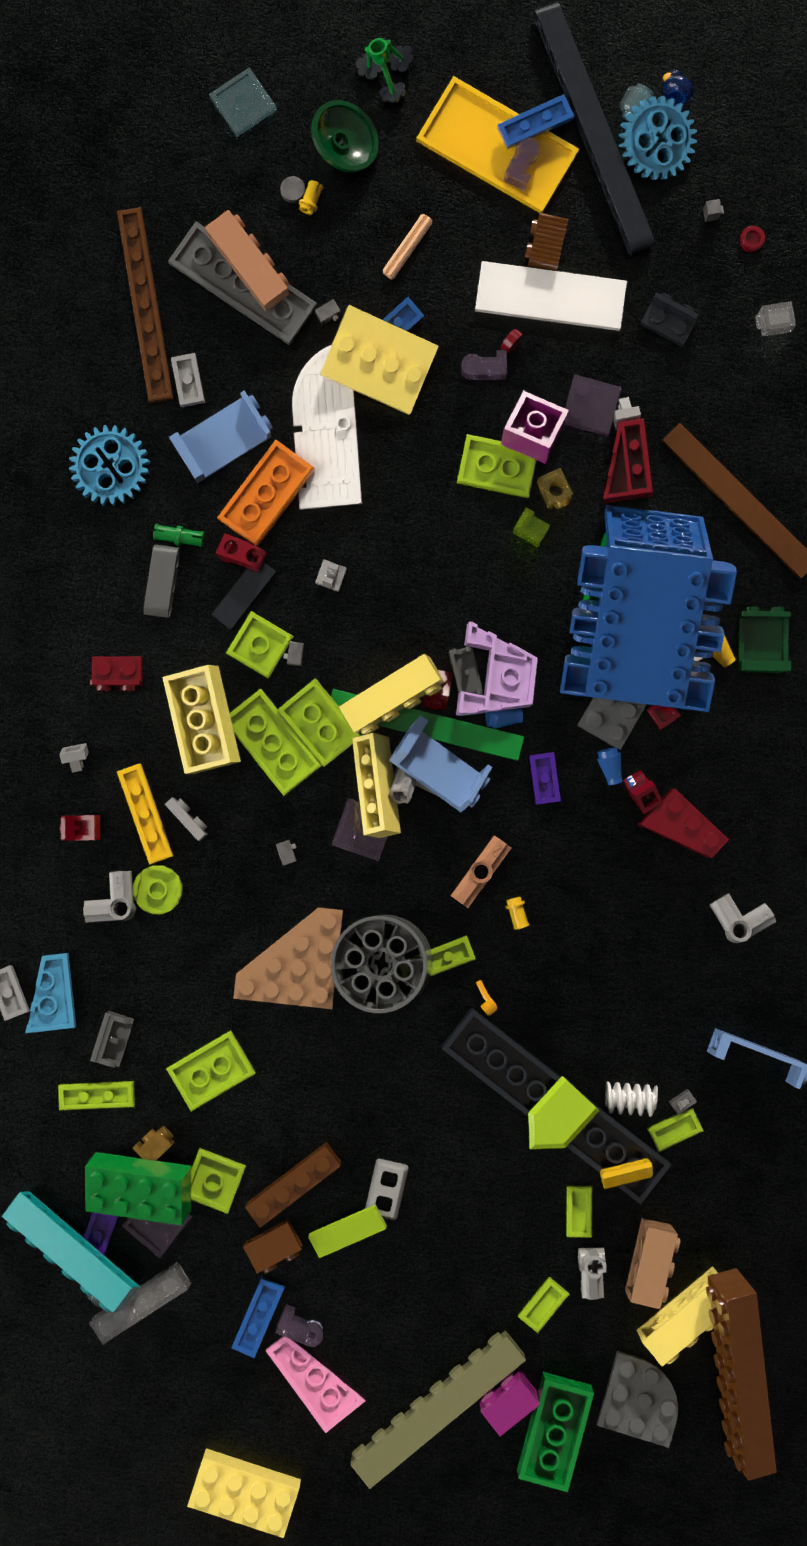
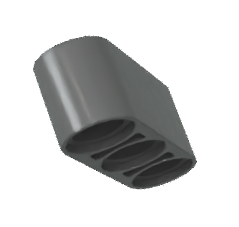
[144,544,180,618]

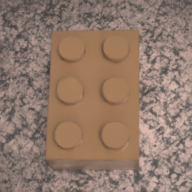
[625,1218,680,1309]

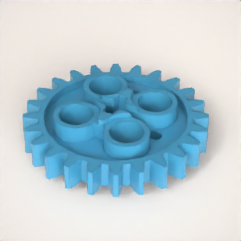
[619,96,697,180]
[69,425,150,506]

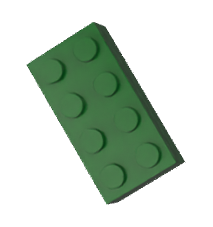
[85,1152,191,1226]
[517,1372,594,1492]

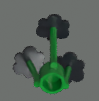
[355,38,414,103]

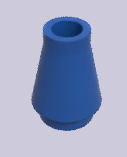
[485,708,523,729]
[597,747,623,785]

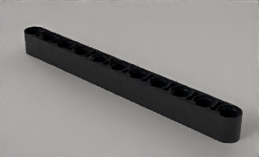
[533,2,654,255]

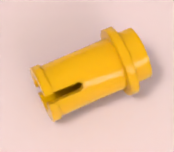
[299,180,323,215]
[505,897,529,930]

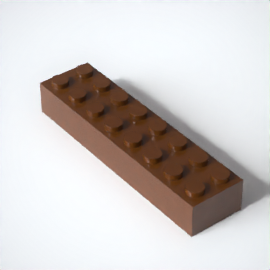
[706,1268,777,1481]

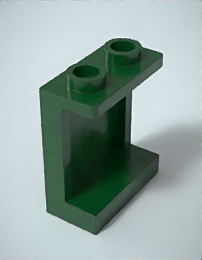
[737,607,791,673]

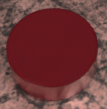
[740,226,765,252]
[501,329,523,354]

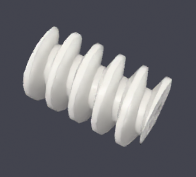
[605,1082,658,1117]

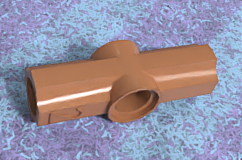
[451,836,511,908]

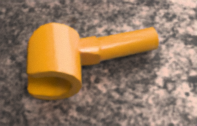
[476,980,497,1016]

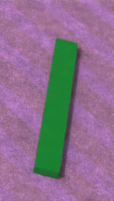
[331,689,524,761]

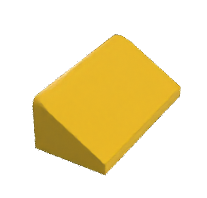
[600,1158,653,1189]

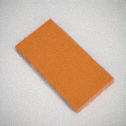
[217,440,316,547]

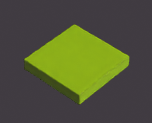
[226,611,294,679]
[191,1148,246,1214]

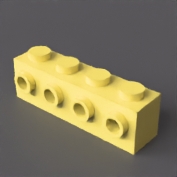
[352,733,401,838]

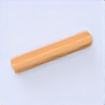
[383,214,432,279]

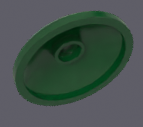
[311,100,379,172]

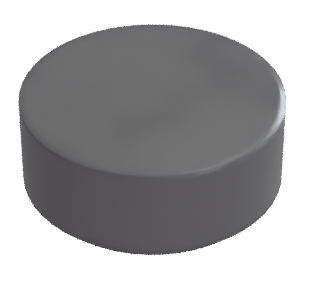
[281,176,305,203]

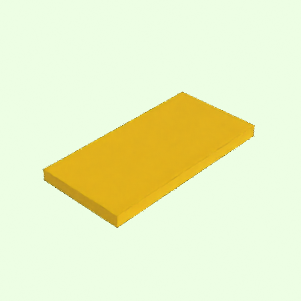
[416,76,579,213]

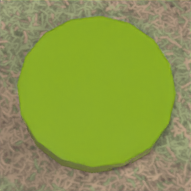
[133,866,183,914]

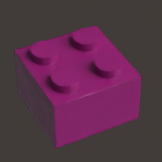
[501,391,569,464]
[479,1367,540,1436]

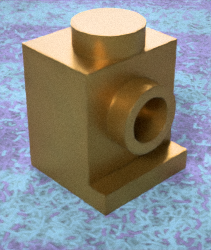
[133,1126,174,1161]

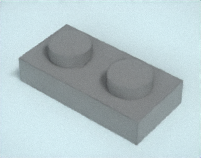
[171,353,205,407]
[165,798,208,841]
[0,965,30,1021]

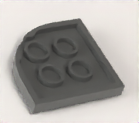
[596,1351,678,1448]

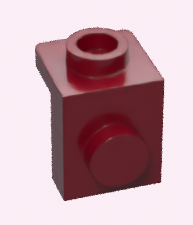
[422,670,453,710]
[60,815,100,841]

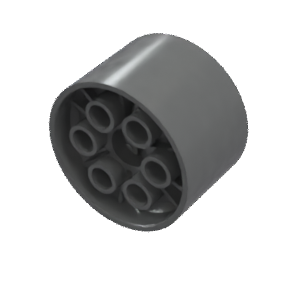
[331,915,433,1013]

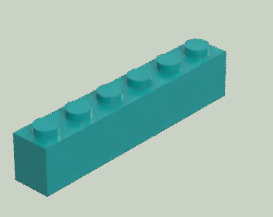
[2,1191,140,1313]

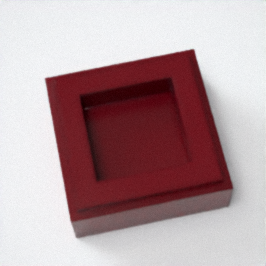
[646,705,681,730]

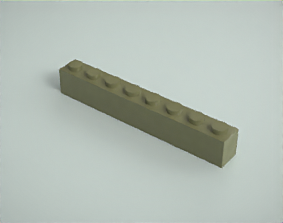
[351,1330,526,1489]

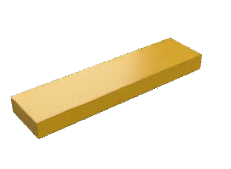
[117,764,173,865]

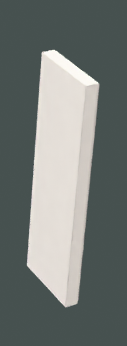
[475,261,627,331]

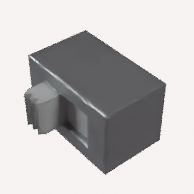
[703,199,724,222]
[315,299,341,325]
[283,642,304,666]
[276,840,297,865]
[669,1089,697,1115]

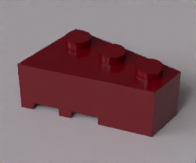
[603,418,654,504]
[637,788,729,858]

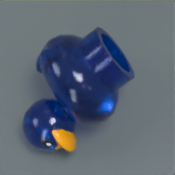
[663,70,694,106]

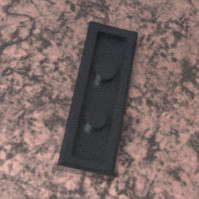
[211,562,276,630]

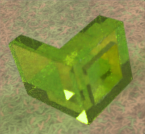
[513,508,550,547]

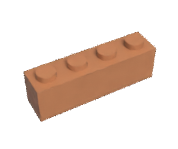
[205,210,290,312]

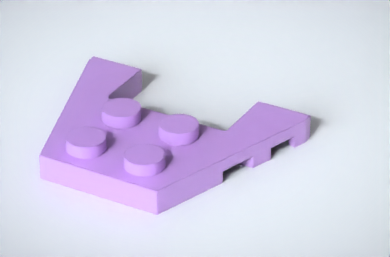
[456,622,537,716]

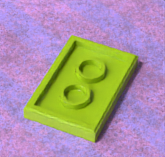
[457,434,537,498]
[277,678,363,767]
[166,1030,256,1111]

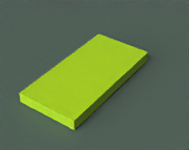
[229,689,322,796]

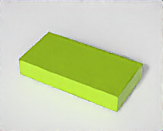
[647,1107,703,1152]
[566,1185,592,1237]
[518,1277,569,1333]

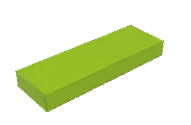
[399,936,476,986]
[58,1081,135,1110]
[308,1204,387,1258]

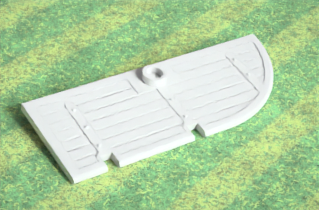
[292,345,362,510]

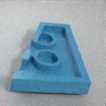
[25,953,76,1033]

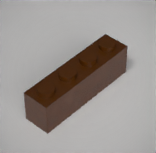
[245,1142,341,1227]

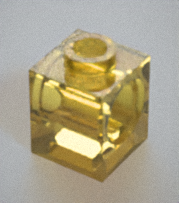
[536,468,573,509]

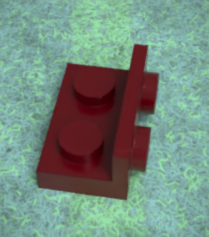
[90,657,143,691]

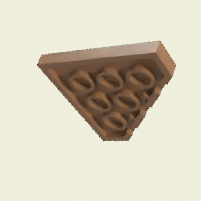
[233,908,343,1009]

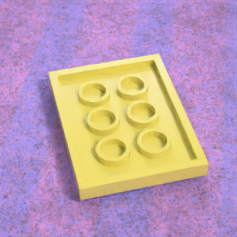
[319,305,438,415]

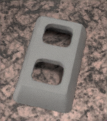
[365,1159,408,1220]

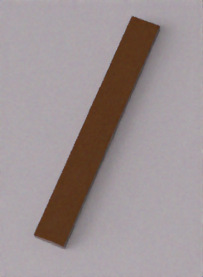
[117,207,174,403]
[662,423,807,579]

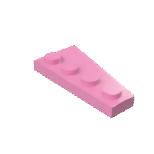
[266,1334,365,1433]

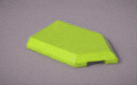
[528,1076,600,1149]

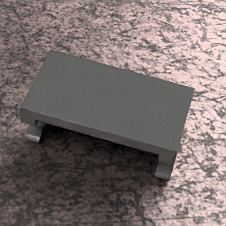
[448,646,484,695]
[90,1011,135,1068]

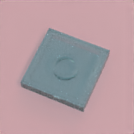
[209,68,277,137]

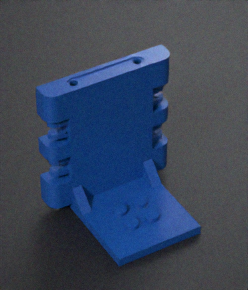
[560,505,737,712]

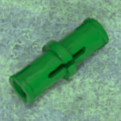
[153,524,205,547]

